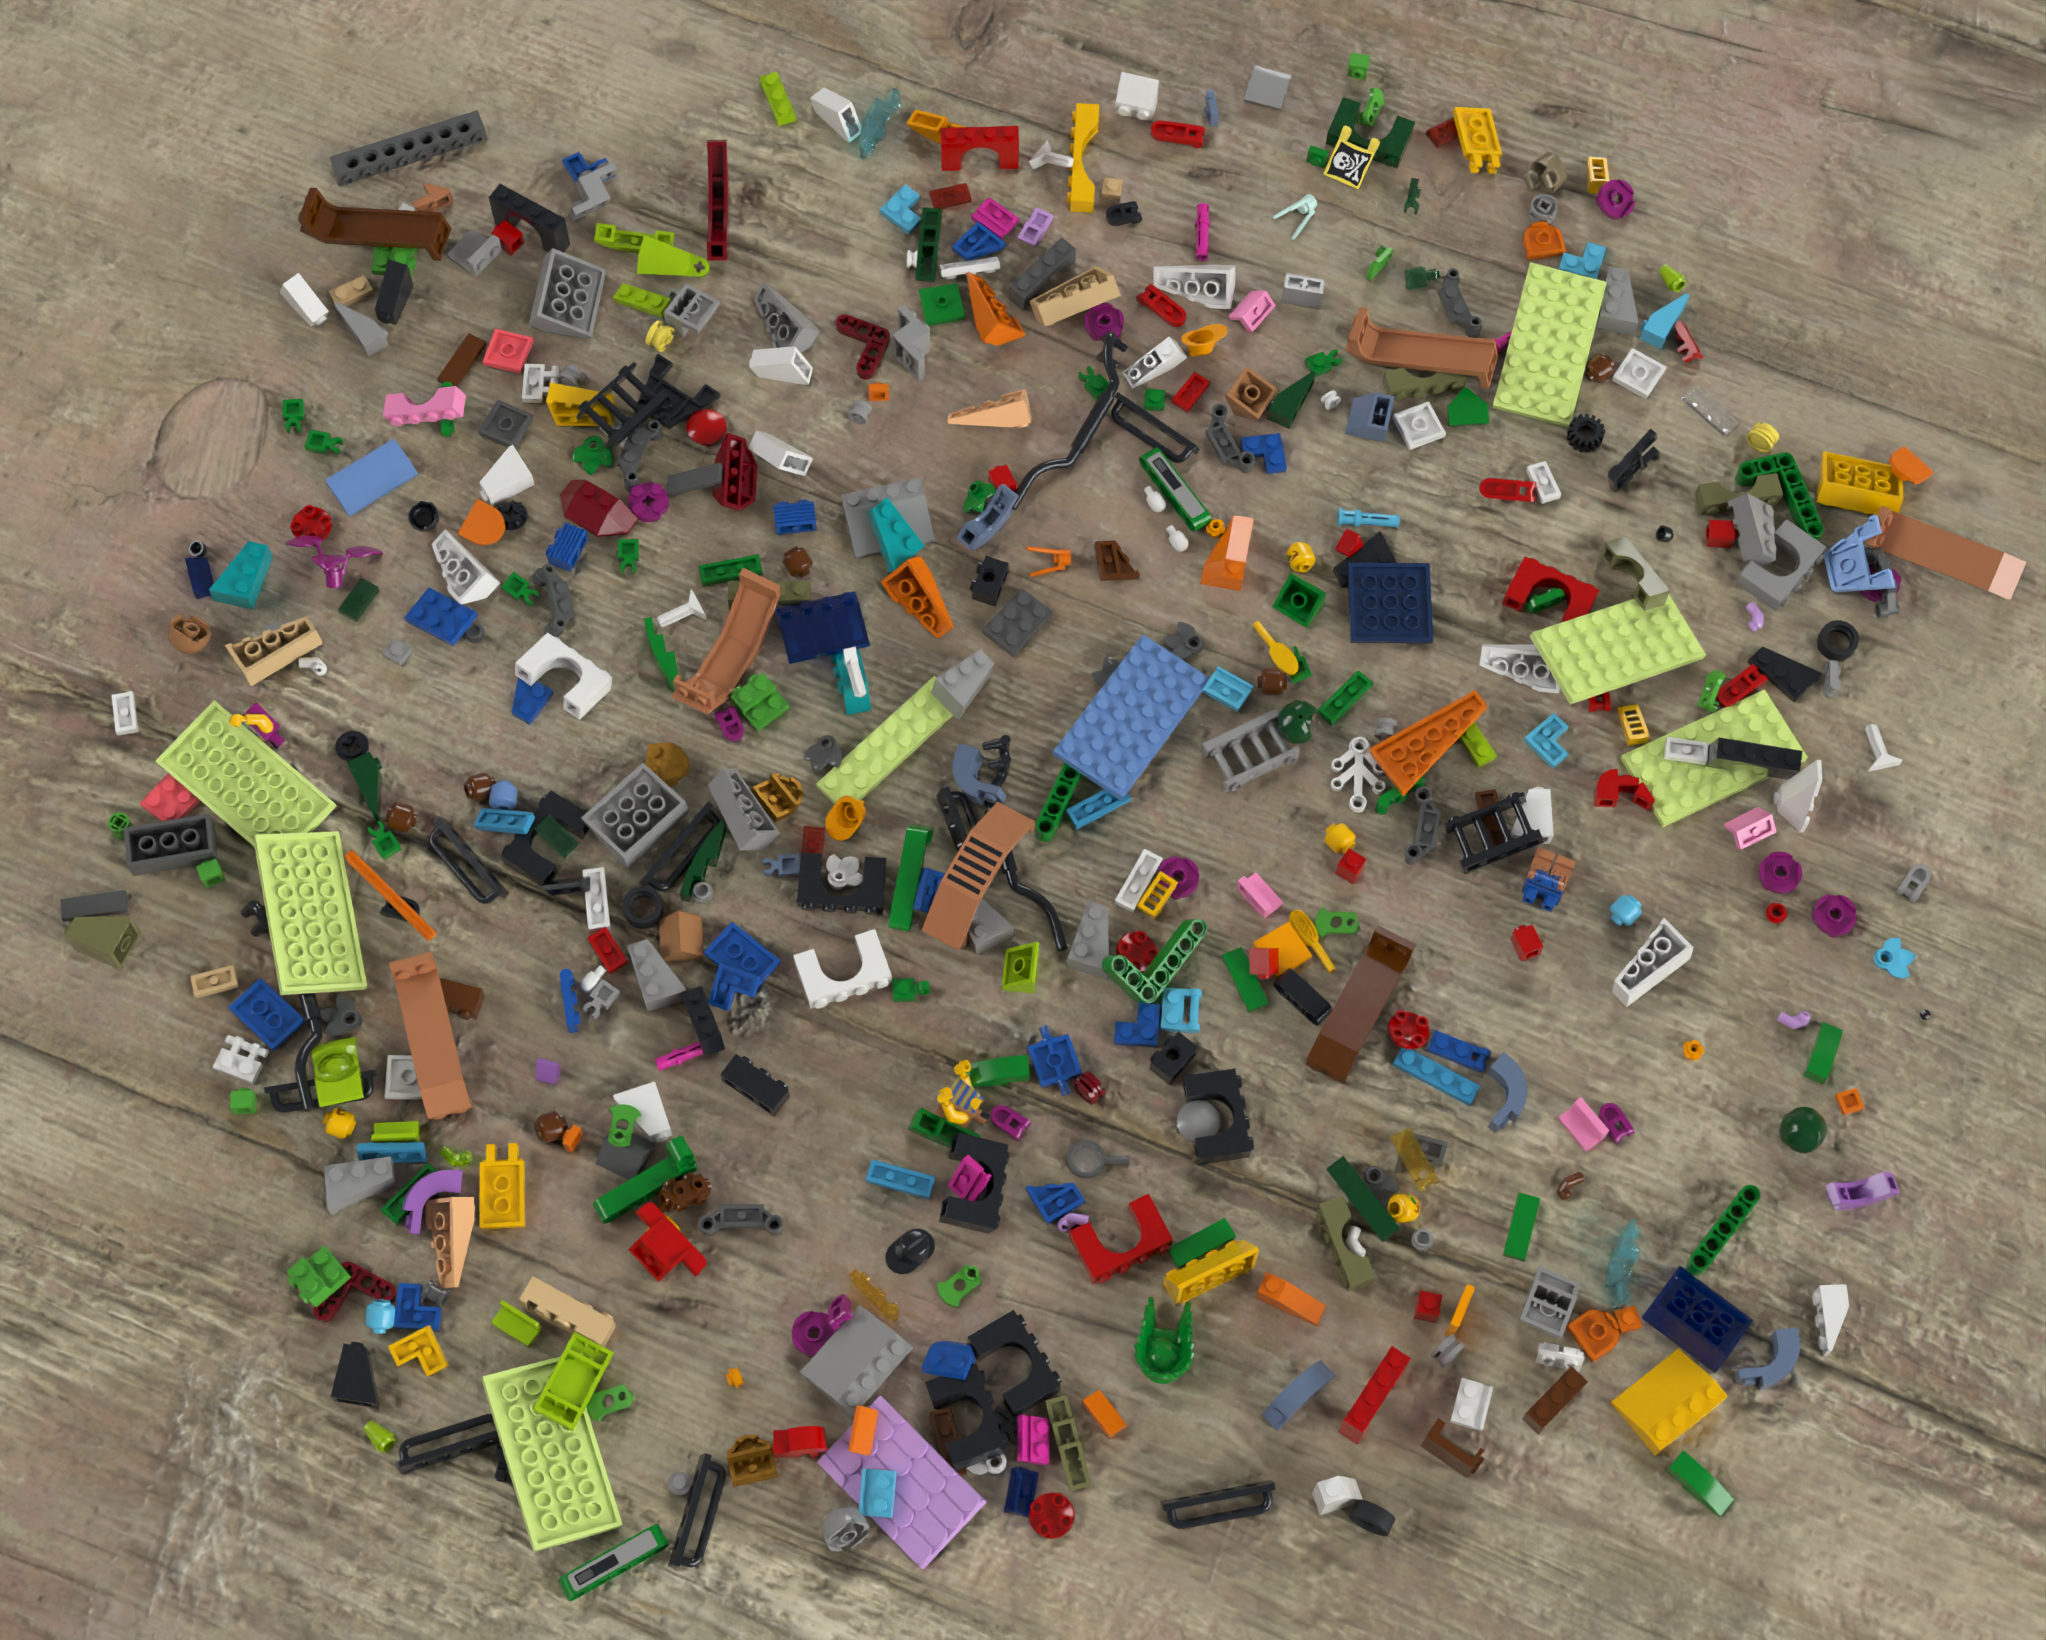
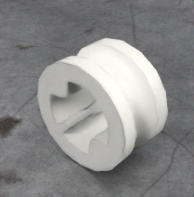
[907,250,918,268]
[1321,390,1341,410]

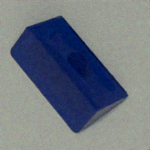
[185,557,214,599]
[1004,1467,1039,1518]

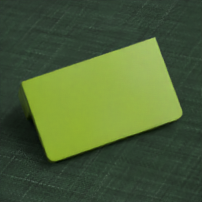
[371,1121,420,1143]
[491,1300,542,1348]

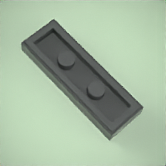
[667,463,723,497]
[60,890,128,922]

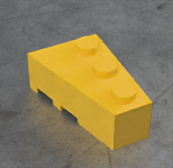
[546,382,618,426]

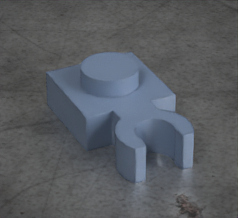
[1204,90,1219,126]
[763,853,800,878]

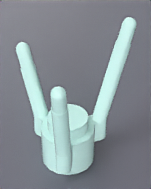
[1273,194,1317,240]

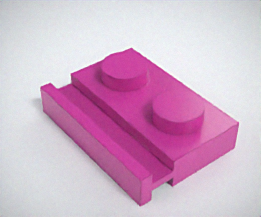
[971,197,1019,240]
[948,1155,992,1201]
[1017,1414,1049,1466]

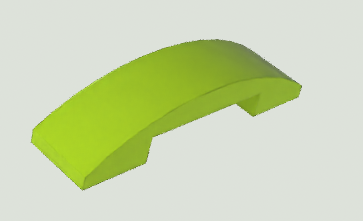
[594,223,675,253]

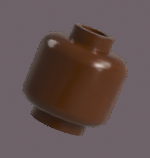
[1584,354,1615,383]
[783,546,813,578]
[1257,668,1287,695]
[464,773,496,802]
[385,802,418,832]
[534,1111,568,1143]

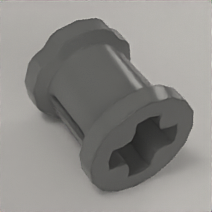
[421,1280,451,1308]

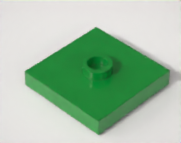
[919,283,965,326]

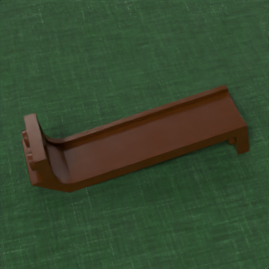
[298,187,452,261]
[1305,925,1416,1084]

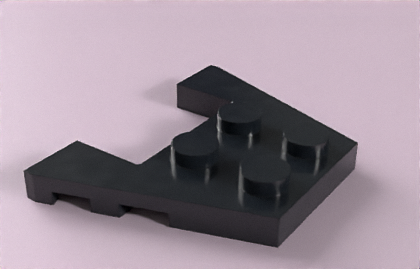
[637,354,720,429]
[1607,429,1660,493]

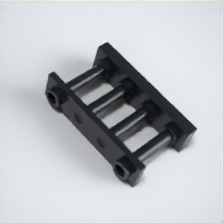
[576,362,669,451]
[1444,792,1544,874]

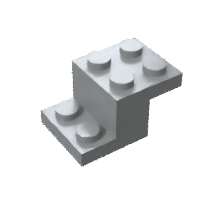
[568,161,617,222]
[649,283,720,337]
[892,304,930,382]
[1519,1266,1581,1339]

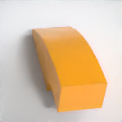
[906,109,965,144]

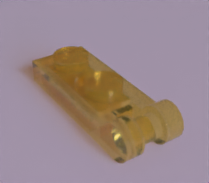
[1390,1127,1439,1192]
[849,1269,900,1321]

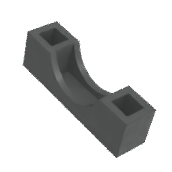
[1009,237,1076,311]

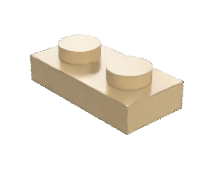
[329,275,374,306]
[190,965,239,999]

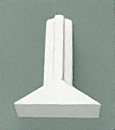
[1029,140,1074,170]
[657,589,707,627]
[843,646,866,697]
[1865,724,1903,772]

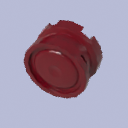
[1073,1071,1106,1105]

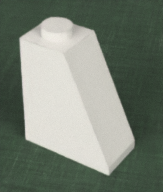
[810,87,863,143]
[280,273,329,327]
[749,346,813,385]
[748,430,813,476]
[479,445,534,506]
[1510,787,1554,844]
[613,1082,672,1143]
[1312,1476,1363,1515]

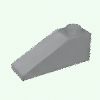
[334,302,388,357]

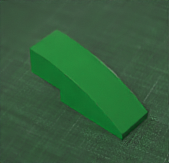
[1803,1022,1843,1084]
[966,1055,1029,1087]
[907,1107,981,1148]
[1666,1450,1734,1518]

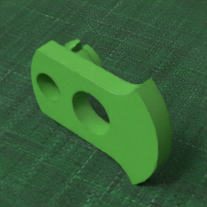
[1357,88,1385,127]
[1366,245,1393,282]
[1697,670,1726,713]
[1315,907,1360,938]
[608,1104,642,1147]
[937,1265,981,1308]
[587,1384,634,1422]

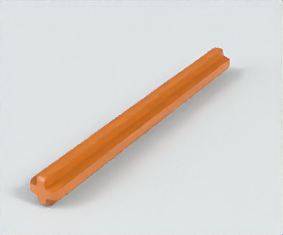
[345,850,436,941]

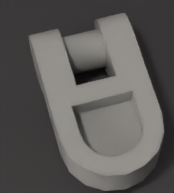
[1823,659,1842,699]
[1896,864,1931,903]

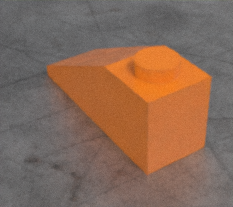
[1255,1272,1326,1326]

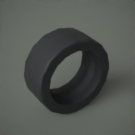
[1817,620,1859,661]
[622,886,664,929]
[1349,1499,1395,1536]

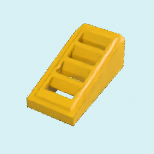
[1587,157,1609,194]
[1617,704,1650,746]
[1137,871,1178,920]

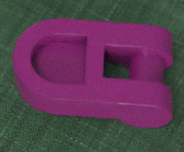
[714,705,744,742]
[1598,1103,1635,1144]
[991,1105,1031,1142]
[828,1294,854,1330]

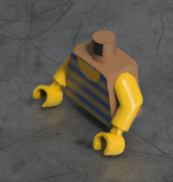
[934,1060,990,1128]

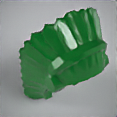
[1134,1297,1195,1384]

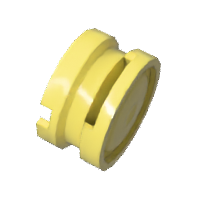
[645,320,674,352]
[1746,422,1779,453]

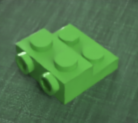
[371,246,419,277]
[730,673,789,732]
[286,1245,351,1307]

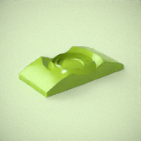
[312,1036,364,1107]
[533,1332,614,1431]

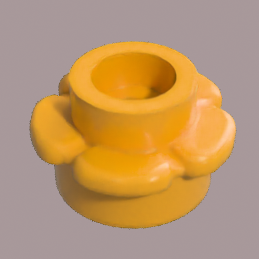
[1205,519,1225,538]
[1683,1040,1704,1060]
[725,1367,744,1388]

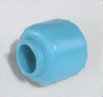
[1610,894,1642,926]
[365,1299,396,1334]

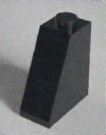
[375,260,414,325]
[331,1342,380,1409]

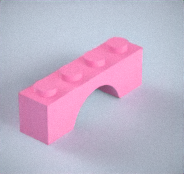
[383,386,466,426]

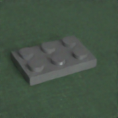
[982,588,1053,657]

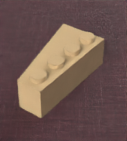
[1030,266,1121,326]
[225,616,323,686]
[519,1276,616,1347]

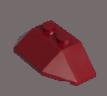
[712,433,758,511]
[560,480,638,537]

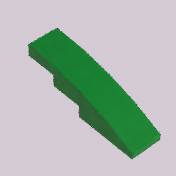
[644,617,678,692]

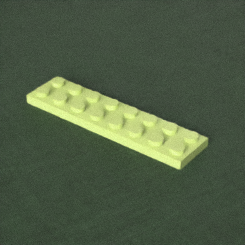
[816,676,953,804]

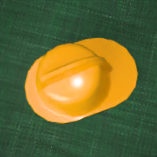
[1181,324,1228,357]
[825,796,866,841]

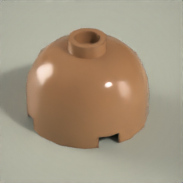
[168,615,212,654]

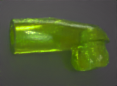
[439,1146,472,1167]

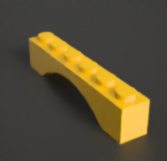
[1067,103,1099,213]

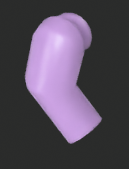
[1746,602,1764,631]
[1776,1011,1810,1029]
[1057,1212,1089,1232]

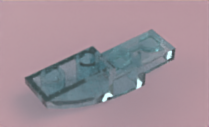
[860,88,901,159]
[1605,1218,1640,1310]

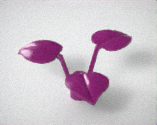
[286,535,383,588]

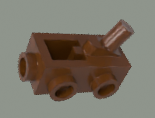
[658,1172,711,1213]

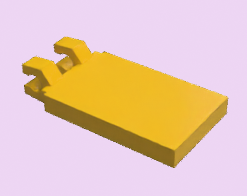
[1452,107,1502,174]
[479,1143,525,1229]

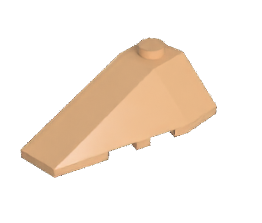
[947,389,1031,428]
[425,1197,475,1289]

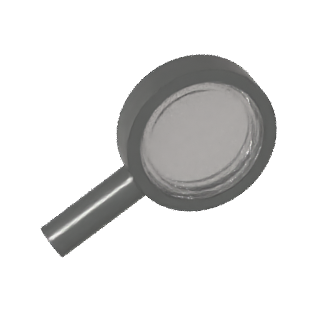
[1067,1140,1129,1179]

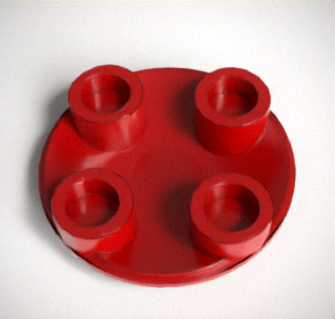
[686,409,727,447]
[290,505,332,541]
[1116,931,1158,973]
[1387,1010,1430,1049]
[1029,1492,1075,1539]

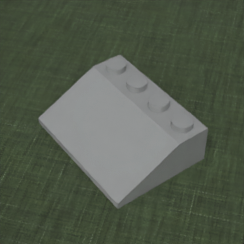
[529,248,606,338]
[841,478,935,559]
[581,763,689,868]
[800,1305,913,1418]

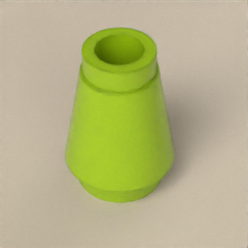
[1659,264,1686,292]
[363,1420,396,1453]

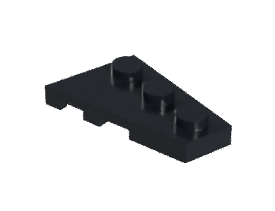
[1333,531,1397,588]
[1747,646,1823,703]

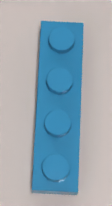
[1392,1048,1480,1107]

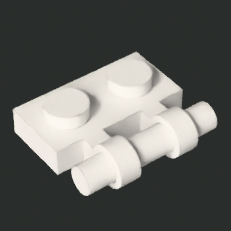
[522,364,560,403]
[213,1035,269,1085]

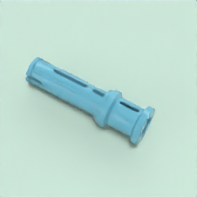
[1337,507,1400,528]

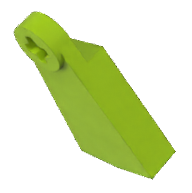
[637,235,710,277]

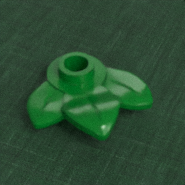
[573,436,613,475]
[963,480,996,514]

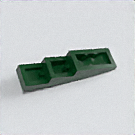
[915,207,942,282]
[680,820,727,902]
[1326,1156,1400,1242]

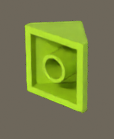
[1001,942,1039,994]

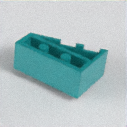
[867,497,925,573]
[209,541,273,610]
[829,638,871,715]

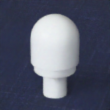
[1144,486,1166,512]
[1166,525,1188,552]
[581,965,606,993]

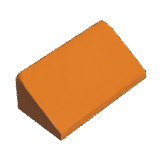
[1082,1389,1127,1439]
[848,1405,878,1456]

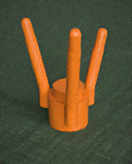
[1026,546,1071,577]

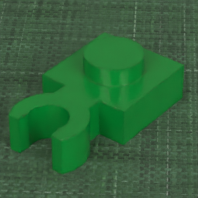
[1305,349,1343,377]
[1078,366,1109,401]
[283,399,304,433]
[304,429,343,454]
[618,539,639,574]
[501,571,539,607]
[1290,646,1312,684]
[368,821,402,860]

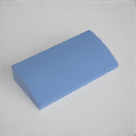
[325,439,418,517]

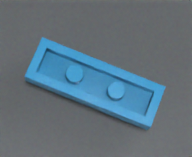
[1066,789,1131,830]
[473,808,535,834]
[357,1142,427,1163]
[866,1160,935,1200]

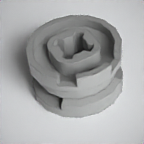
[1529,194,1558,224]
[557,364,589,388]
[1431,1333,1466,1369]

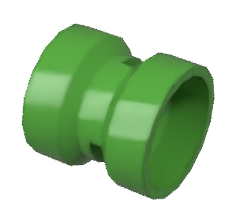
[108,812,133,840]

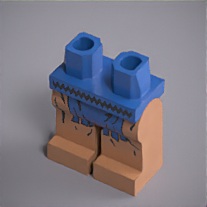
[1522,847,1576,912]

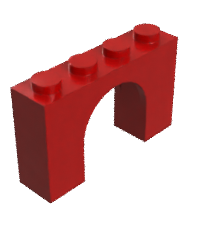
[941,126,1019,171]
[1502,556,1599,623]
[1069,1193,1173,1283]
[1338,1346,1411,1444]

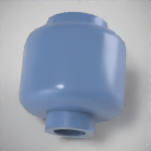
[489,780,517,810]

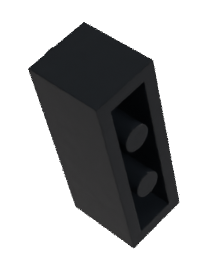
[681,986,725,1056]
[720,1054,790,1117]

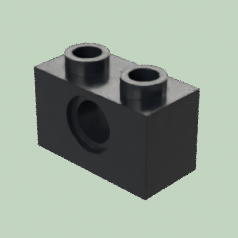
[970,556,1009,606]
[1150,1031,1199,1085]

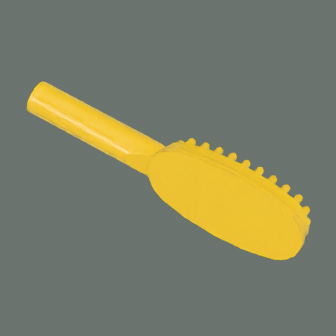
[1253,621,1298,675]
[1289,909,1336,974]

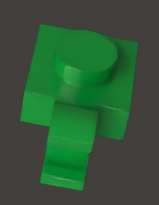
[892,978,930,1003]

